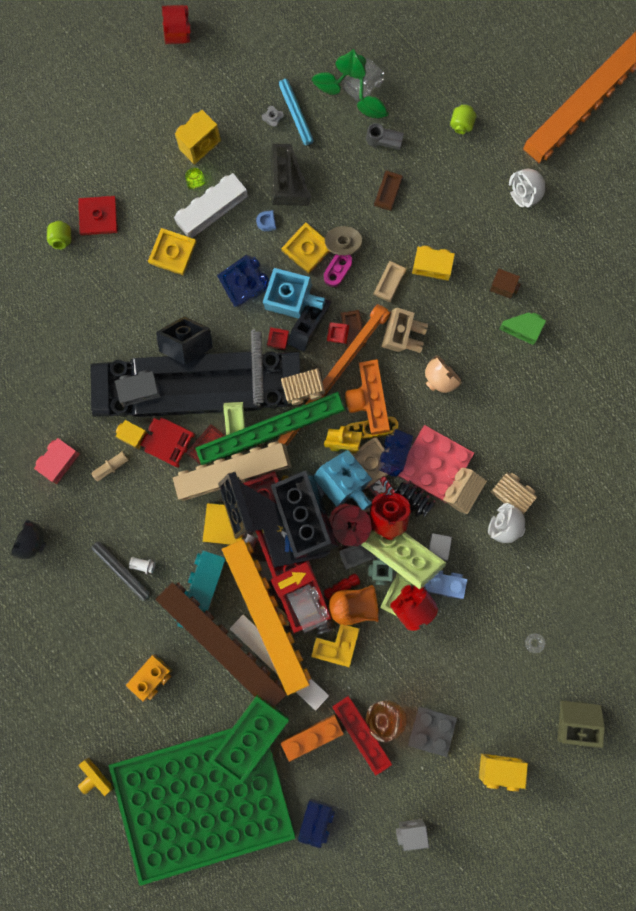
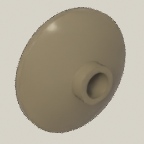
[325,226,362,255]

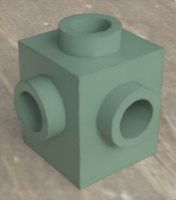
[368,557,396,586]

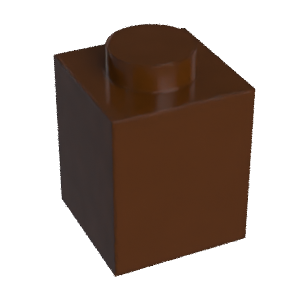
[490,268,521,299]

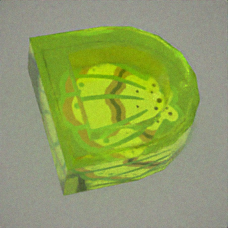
[185,168,206,190]

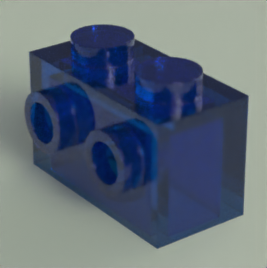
[379,429,413,477]

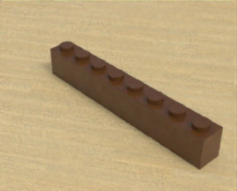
[155,582,286,707]

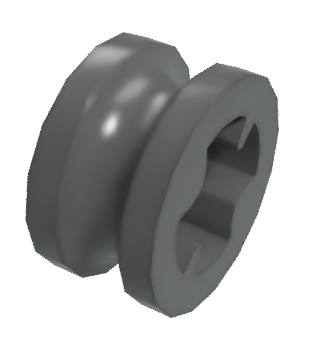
[315,621,334,635]

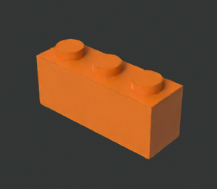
[281,714,344,762]

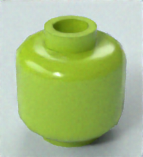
[450,104,476,134]
[47,221,71,250]

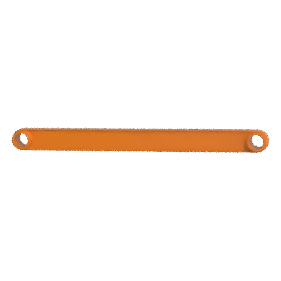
[278,304,391,447]

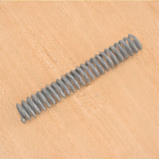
[251,329,264,406]

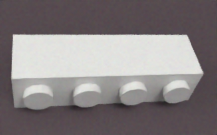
[174,173,248,238]

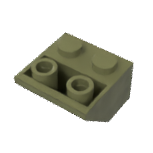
[557,700,604,748]

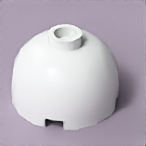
[509,168,545,208]
[488,503,525,543]

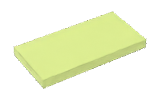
[361,530,446,589]

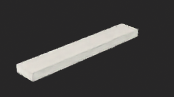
[230,614,329,711]

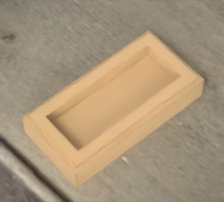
[374,261,406,303]

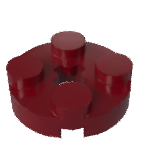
[332,507,372,547]

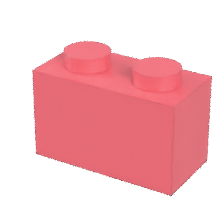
[34,438,80,484]

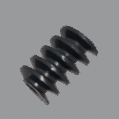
[392,480,435,519]

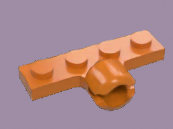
[345,359,390,435]

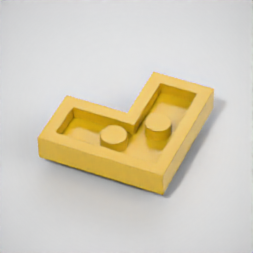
[311,624,359,667]

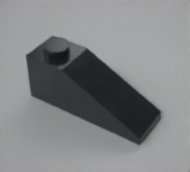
[288,294,332,352]

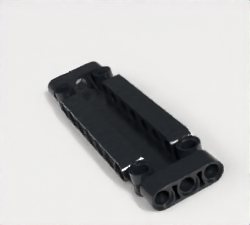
[90,351,302,417]

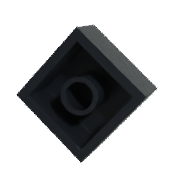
[156,316,213,364]

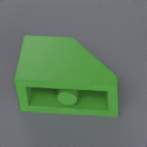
[499,313,546,345]

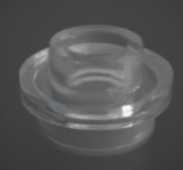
[525,633,545,653]

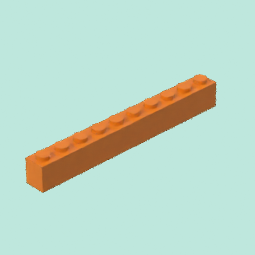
[524,32,636,163]

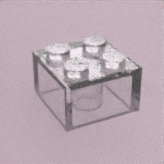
[287,585,329,633]

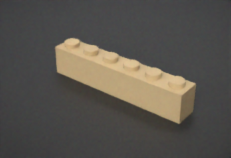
[173,441,292,501]

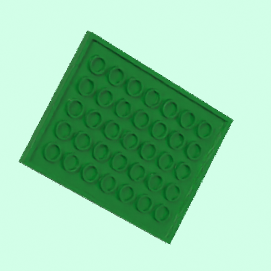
[109,728,296,886]

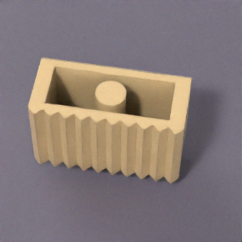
[281,368,325,405]
[443,467,487,514]
[491,473,537,514]

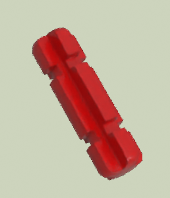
[323,573,360,600]

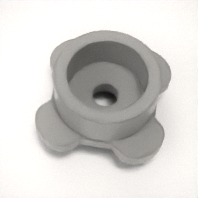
[262,106,283,127]

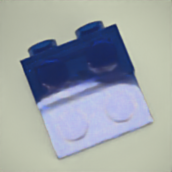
[217,255,269,308]

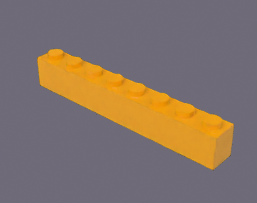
[222,539,312,696]

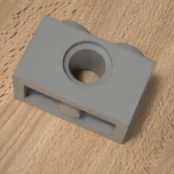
[396,819,429,851]

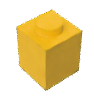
[116,420,148,450]

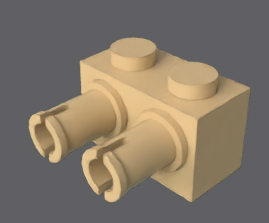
[381,308,428,353]

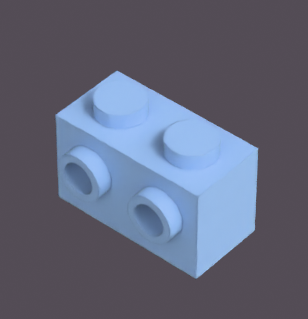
[424,570,467,599]

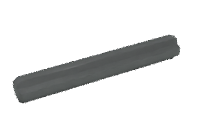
[91,542,151,601]

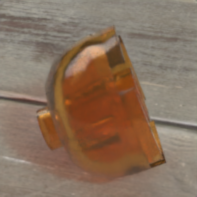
[366,700,407,742]

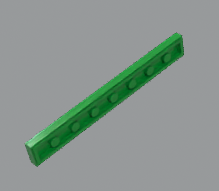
[195,392,346,465]

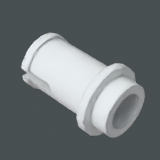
[129,557,155,574]

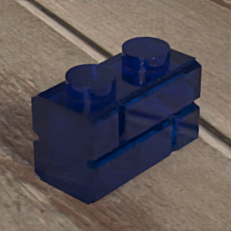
[298,798,335,848]

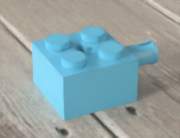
[263,268,325,319]
[314,450,372,511]

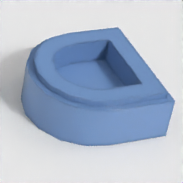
[256,210,276,231]

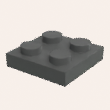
[408,706,457,757]

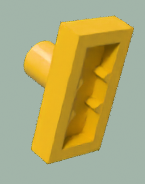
[78,758,114,796]

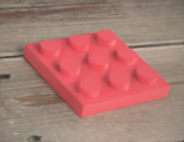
[396,425,474,503]

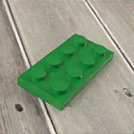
[209,695,289,785]

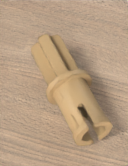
[92,451,129,481]

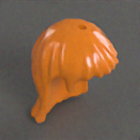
[329,585,379,625]

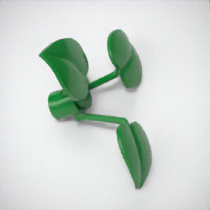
[311,49,389,118]

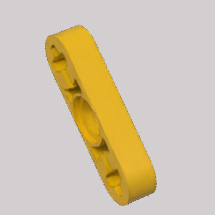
[346,416,399,440]

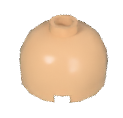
[425,355,462,393]

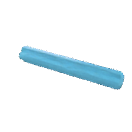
[279,79,313,146]

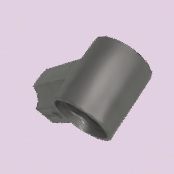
[366,123,404,150]

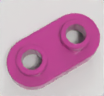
[324,254,352,287]

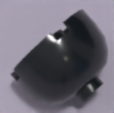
[10,519,46,559]

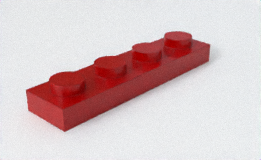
[332,696,392,776]

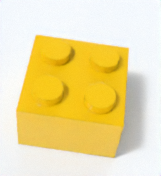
[175,110,221,165]
[479,753,528,792]

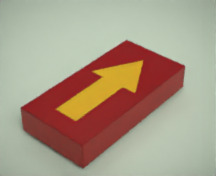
[271,562,315,598]

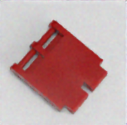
[140,417,196,468]

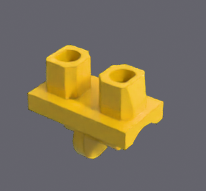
[324,426,362,454]

